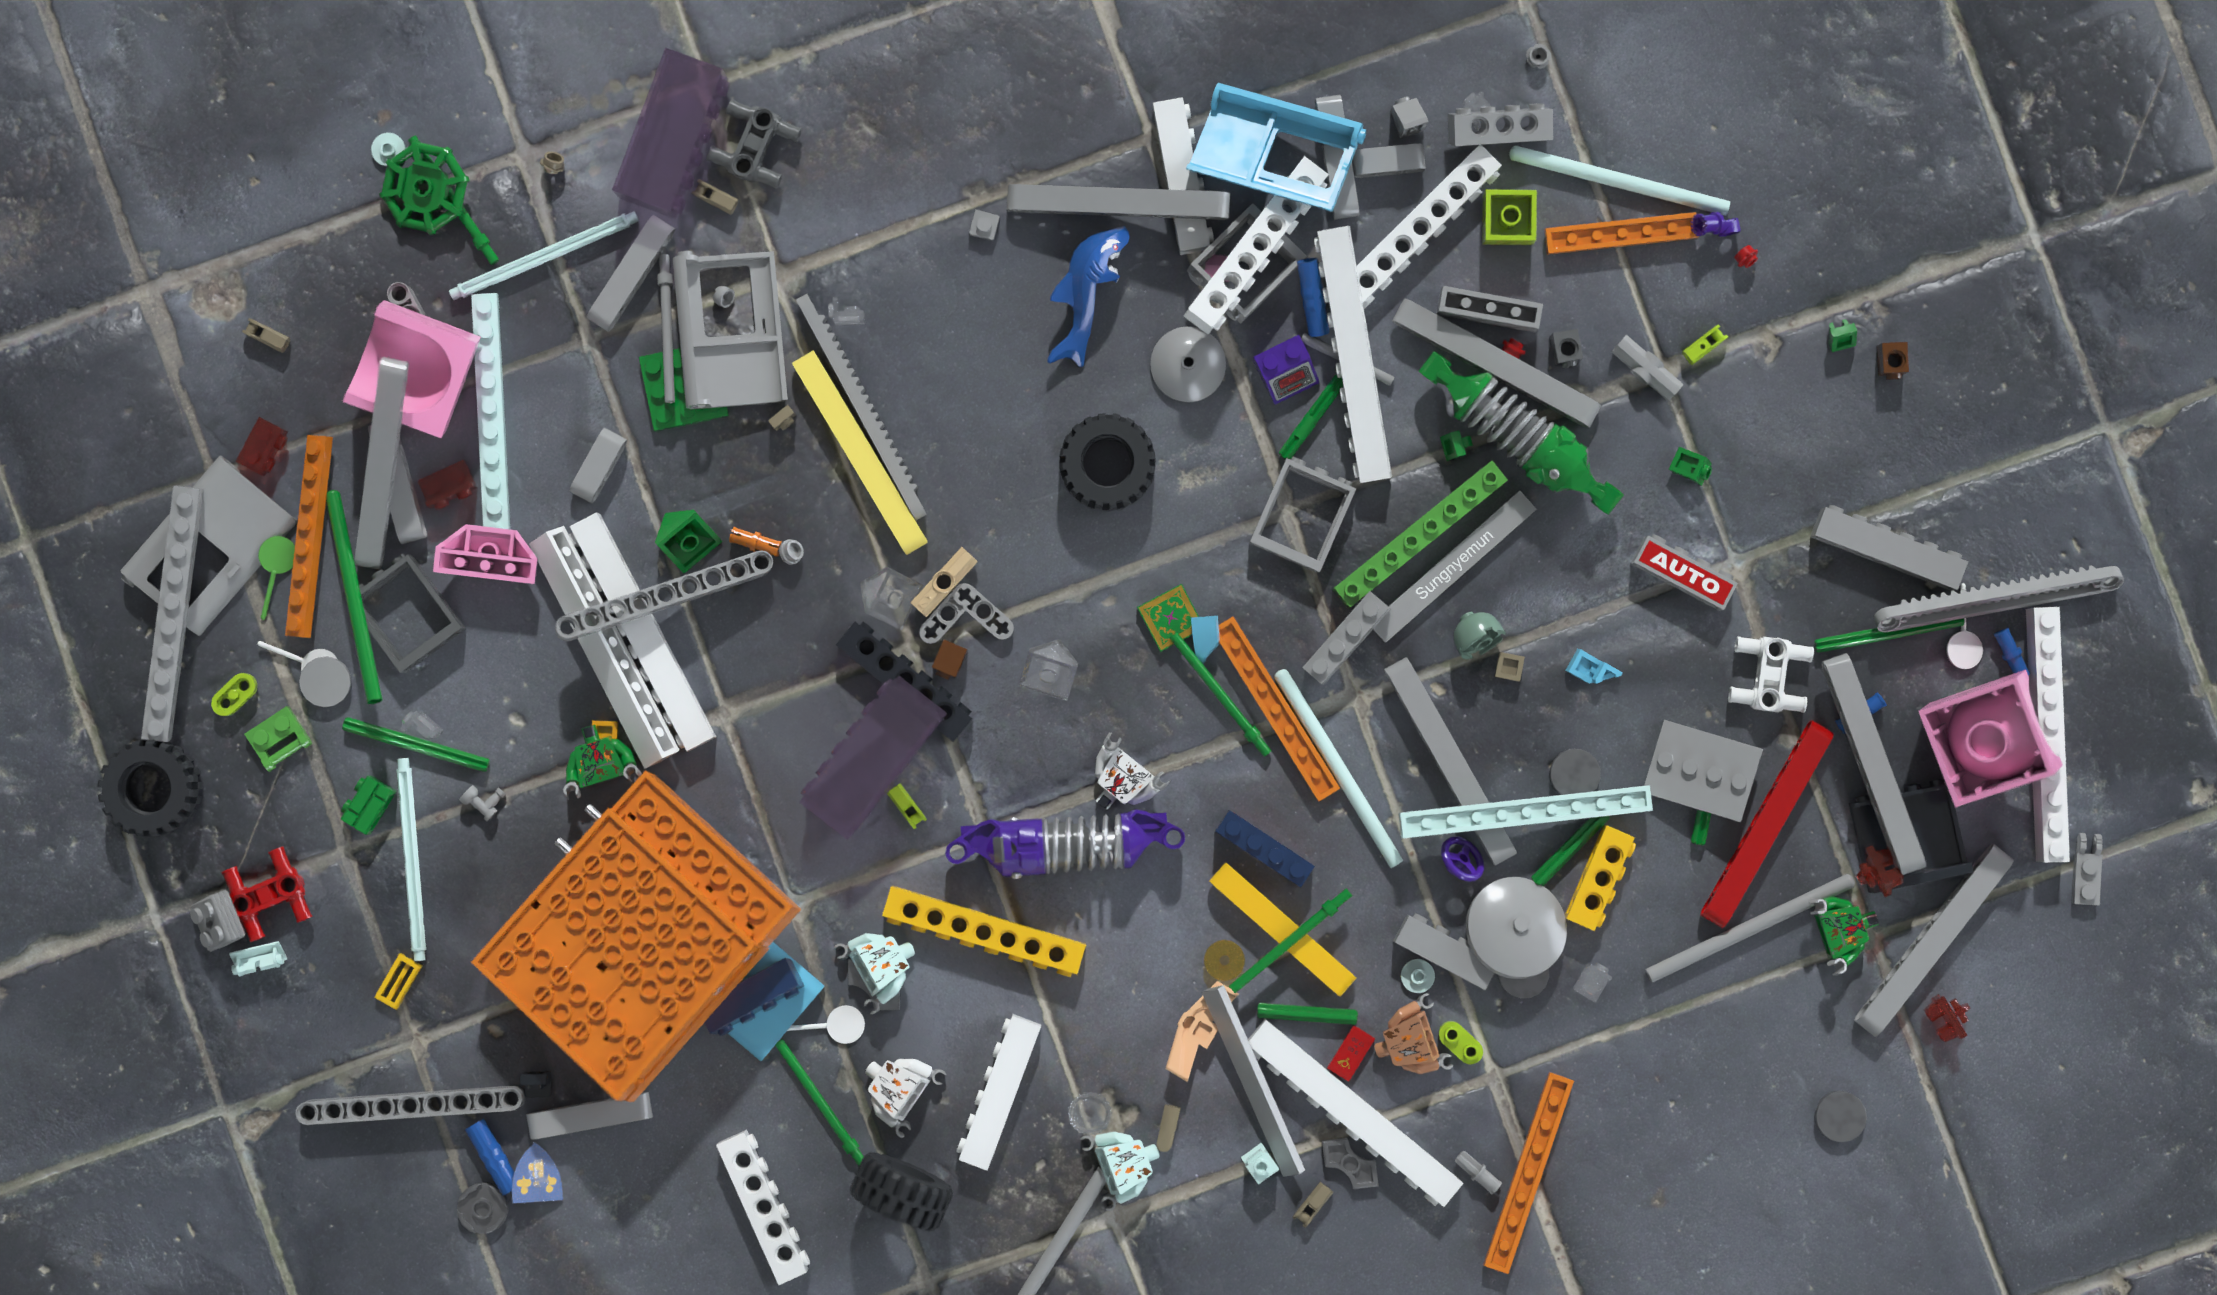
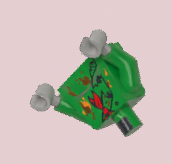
[563,725,642,800]
[1809,896,1879,976]

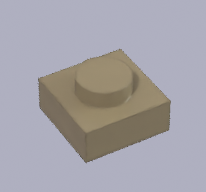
[768,405,796,431]
[1494,652,1525,682]

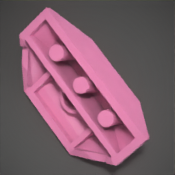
[433,524,538,584]

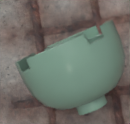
[1453,611,1506,659]

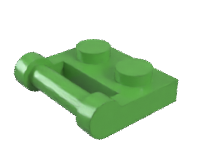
[244,706,312,772]

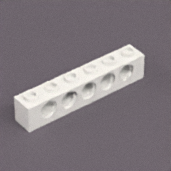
[716,1130,810,1285]

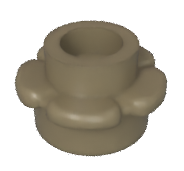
[540,152,565,174]

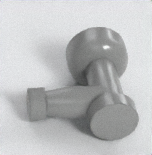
[459,785,506,822]

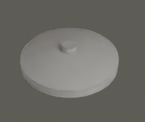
[1466,877,1567,979]

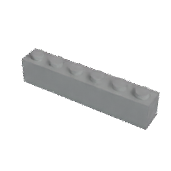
[1810,505,1968,591]

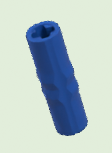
[1297,258,1330,337]
[465,1119,514,1196]

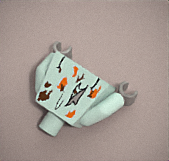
[834,933,915,1014]
[1080,1132,1160,1211]

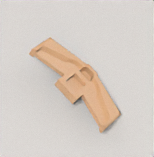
[1165,981,1239,1082]

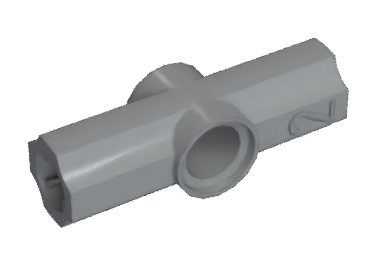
[1611,335,1684,401]

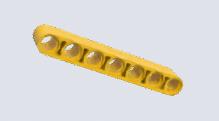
[1209,862,1357,997]

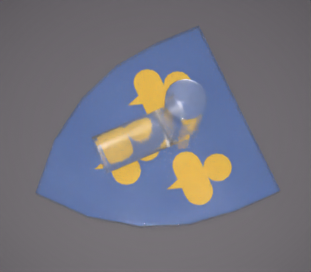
[512,1142,563,1204]

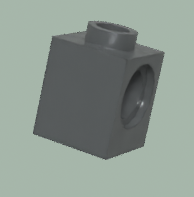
[1550,329,1583,369]

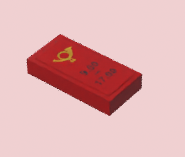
[1327,1025,1376,1082]

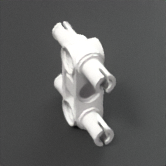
[1728,636,1814,713]

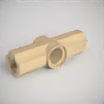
[910,547,978,617]

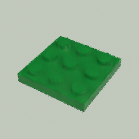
[639,348,729,432]

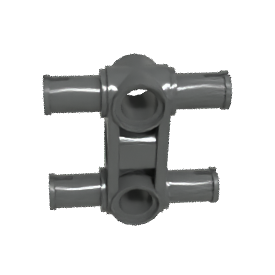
[706,99,802,189]

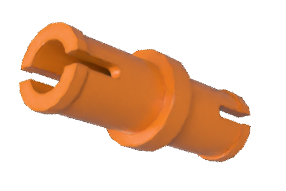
[729,527,782,557]

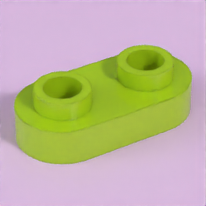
[211,673,258,716]
[1438,1021,1483,1064]

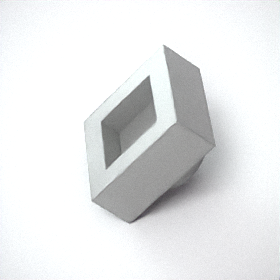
[969,209,1000,242]

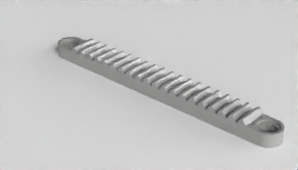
[796,294,927,520]
[1874,565,2124,632]

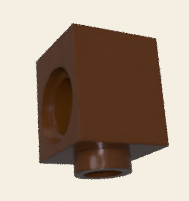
[1876,342,1909,380]
[932,640,968,680]

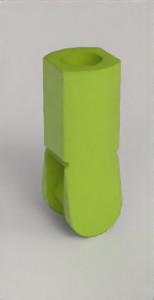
[1682,324,1728,365]
[886,783,927,829]

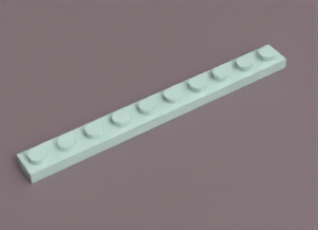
[471,293,510,529]
[1398,785,1653,839]

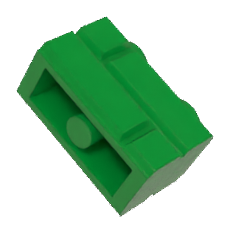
[341,775,397,835]

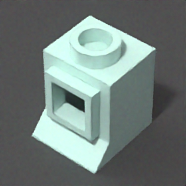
[1241,1143,1279,1184]

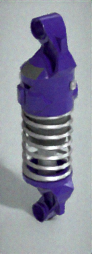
[945,809,1185,879]

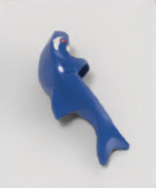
[1047,226,1129,367]

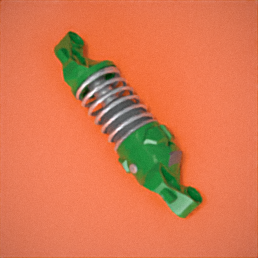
[1419,351,1624,515]

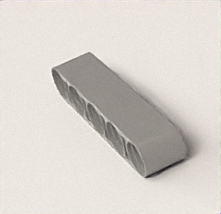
[1315,95,1359,220]
[587,215,675,332]
[368,425,427,544]
[526,1092,653,1140]

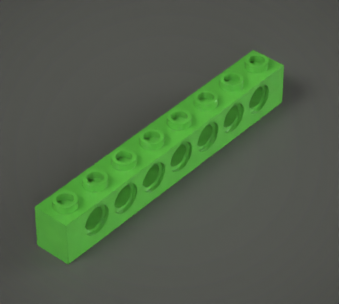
[1332,461,1508,609]

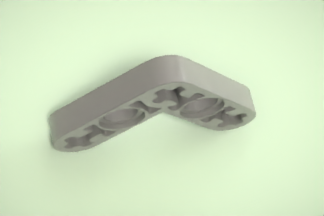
[920,583,1014,644]

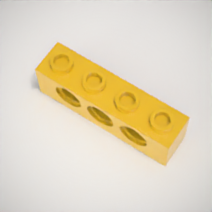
[1565,825,1636,931]

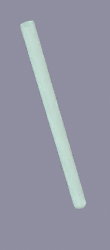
[1509,146,1730,216]
[1274,669,1403,868]

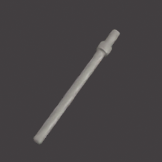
[657,254,675,403]

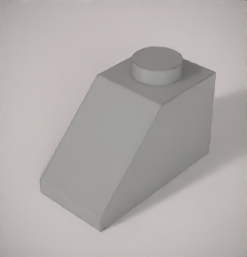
[1390,97,1428,139]

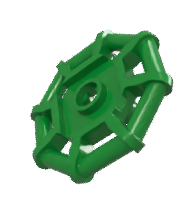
[379,140,470,235]

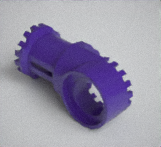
[1691,212,1741,237]

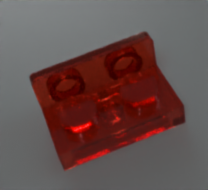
[236,417,288,476]
[418,460,477,510]

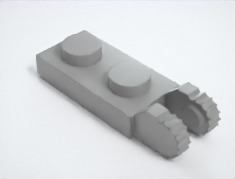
[2072,833,2103,905]

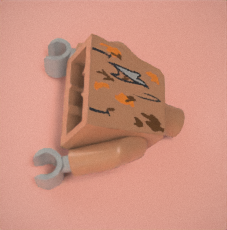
[1375,993,1453,1074]

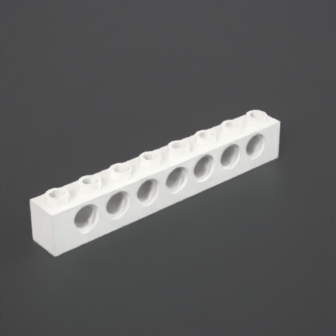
[1357,145,1502,309]
[1184,156,1329,334]

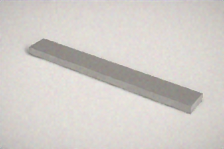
[1202,985,1305,1177]

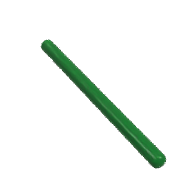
[326,490,383,704]

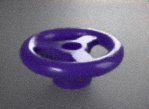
[1441,836,1484,882]

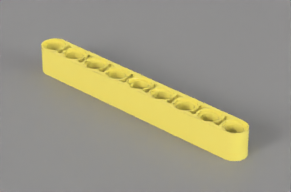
[792,350,928,555]

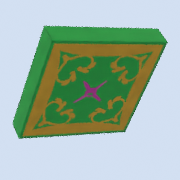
[1137,584,1199,652]

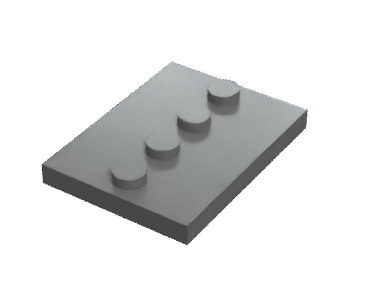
[1644,720,1763,822]

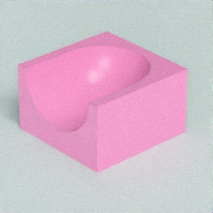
[343,300,481,438]
[1918,670,2063,807]

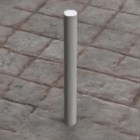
[1301,333,1395,386]

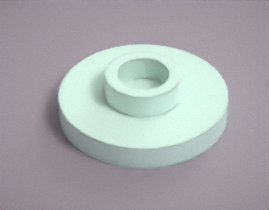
[371,133,406,167]
[1401,959,1435,993]

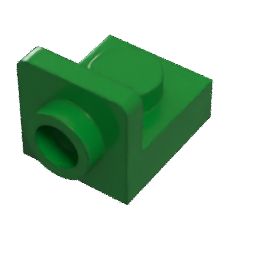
[1669,447,1712,486]

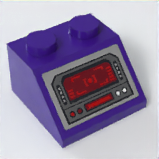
[1252,335,1320,405]

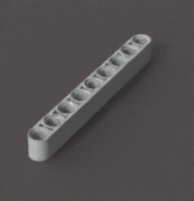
[1007,184,1230,220]
[1392,299,1601,428]
[354,357,409,570]
[555,551,773,641]
[1821,653,1926,876]
[1384,657,1517,866]
[1854,844,2014,1037]
[295,1085,526,1125]

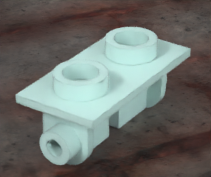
[229,941,287,977]

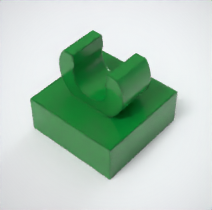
[1829,319,1857,352]
[1440,430,1473,461]

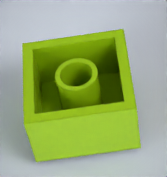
[1482,189,1537,245]

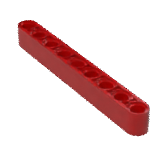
[1700,720,1834,928]

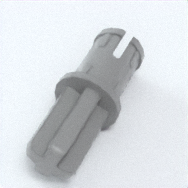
[1455,1151,1502,1195]

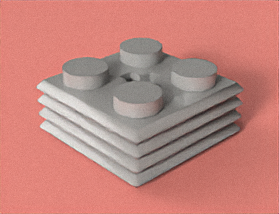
[190,890,245,952]

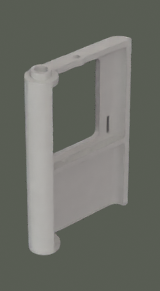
[673,251,788,409]
[120,455,298,636]

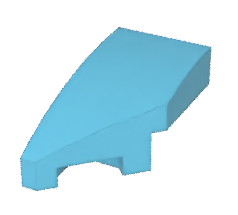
[1191,616,1220,664]
[1565,649,1623,684]

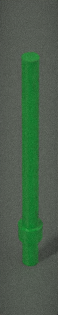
[408,136,499,265]
[1170,632,1272,757]
[1229,888,1353,993]
[775,1039,864,1166]

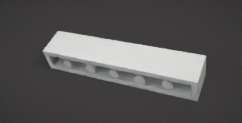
[1153,97,1214,255]
[956,1014,1041,1170]

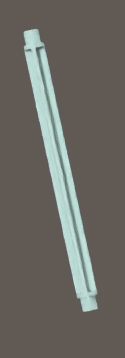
[449,211,639,300]
[396,758,427,961]

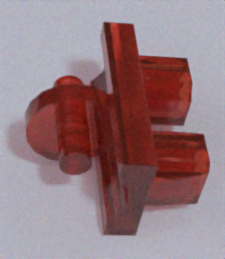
[1856,846,1903,898]
[1923,994,1970,1042]

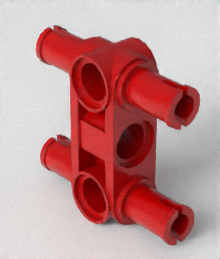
[221,846,313,943]

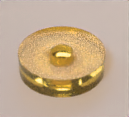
[1204,940,1245,981]

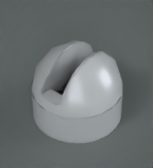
[712,286,735,308]

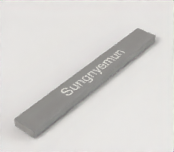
[1373,491,1537,643]

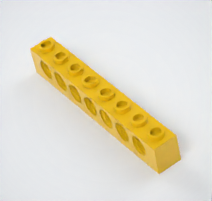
[882,886,1086,977]

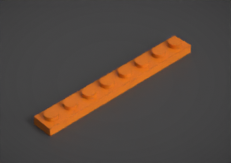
[285,435,333,638]
[1219,617,1340,802]
[1483,1072,1574,1274]

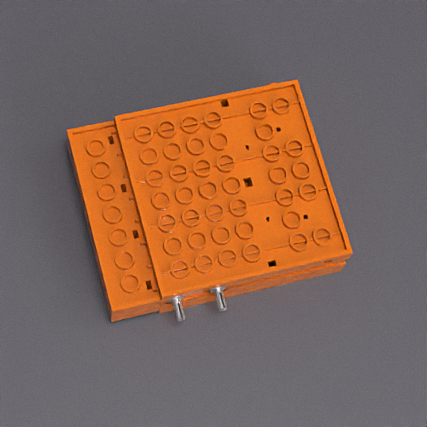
[471,771,801,1102]

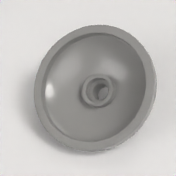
[1150,327,1226,402]

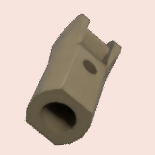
[691,179,739,215]
[242,318,290,353]
[1157,1104,1181,1152]
[1292,1182,1334,1228]

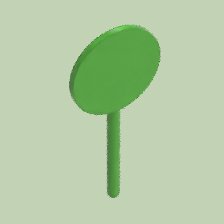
[258,536,295,620]

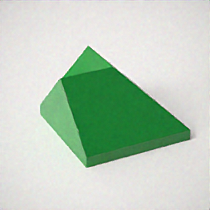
[655,510,723,574]

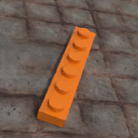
[1544,212,1699,255]

